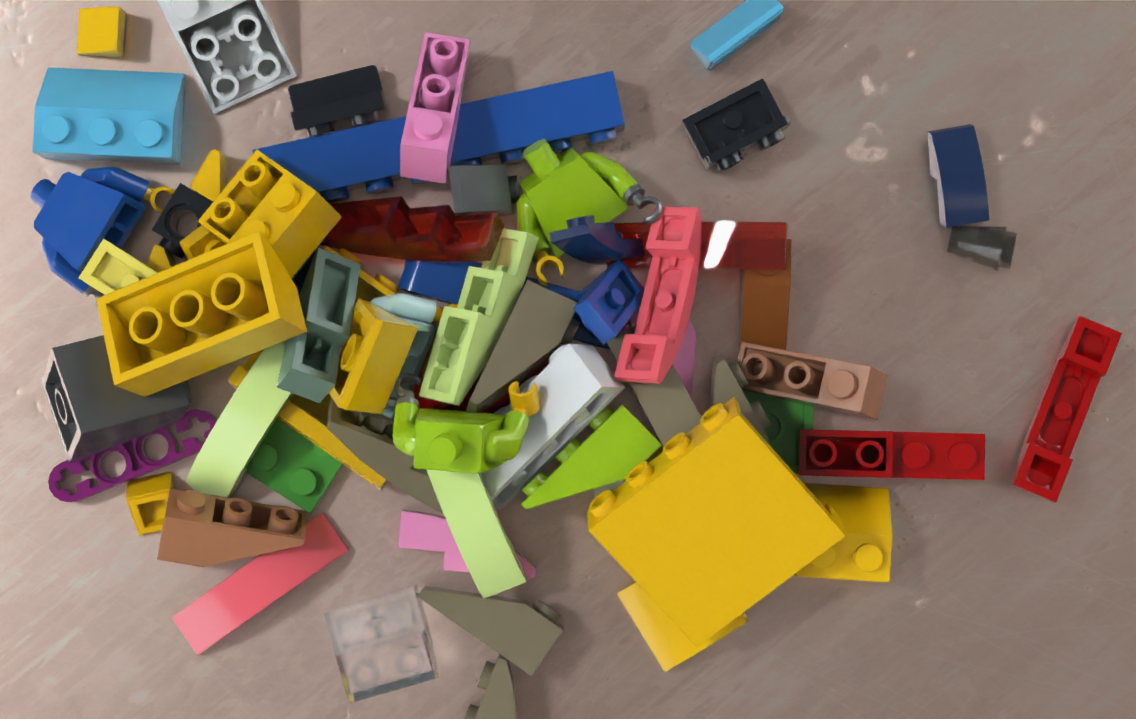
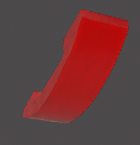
[1012,315,1122,503]

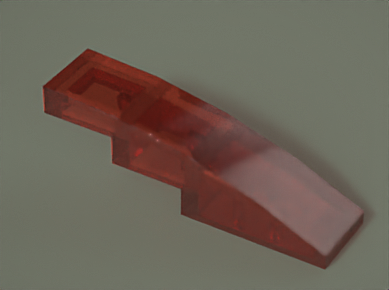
[319,196,505,262]
[607,222,788,271]

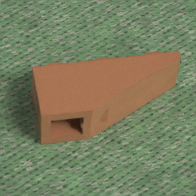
[737,342,888,420]
[157,488,307,567]

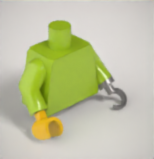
[516,139,663,286]
[392,374,540,473]

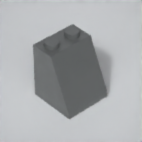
[41,335,192,464]

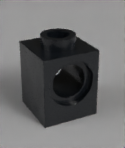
[152,183,213,259]

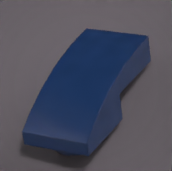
[928,124,989,228]
[550,215,645,265]

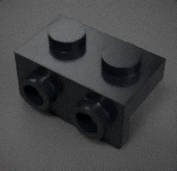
[288,65,388,137]
[681,78,791,172]

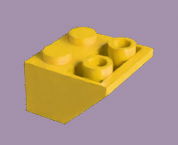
[198,149,342,279]

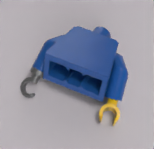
[31,167,175,308]

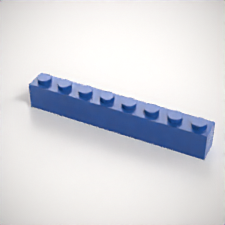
[252,71,625,203]

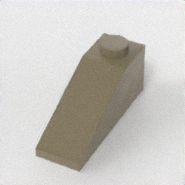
[466,280,581,413]
[417,586,564,676]

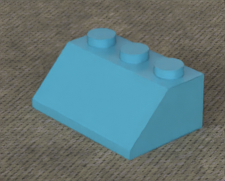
[33,68,185,165]

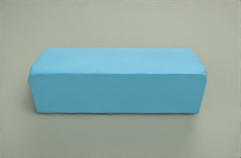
[690,0,784,70]

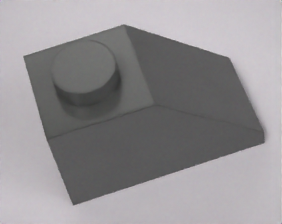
[449,165,520,222]

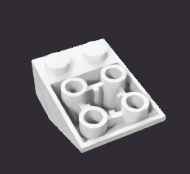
[157,0,297,114]

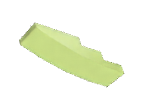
[419,227,539,406]

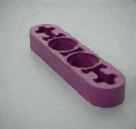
[48,409,217,502]

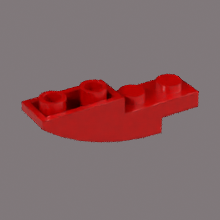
[799,429,985,480]

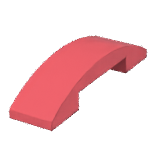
[614,207,701,384]
[172,513,349,655]

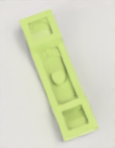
[185,341,294,498]
[426,410,527,599]

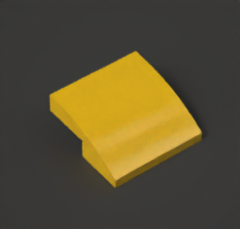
[617,581,749,672]

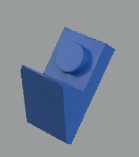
[571,259,645,344]

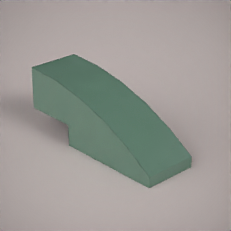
[277,248,361,403]

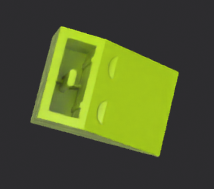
[521,405,662,509]

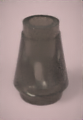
[947,226,1017,271]

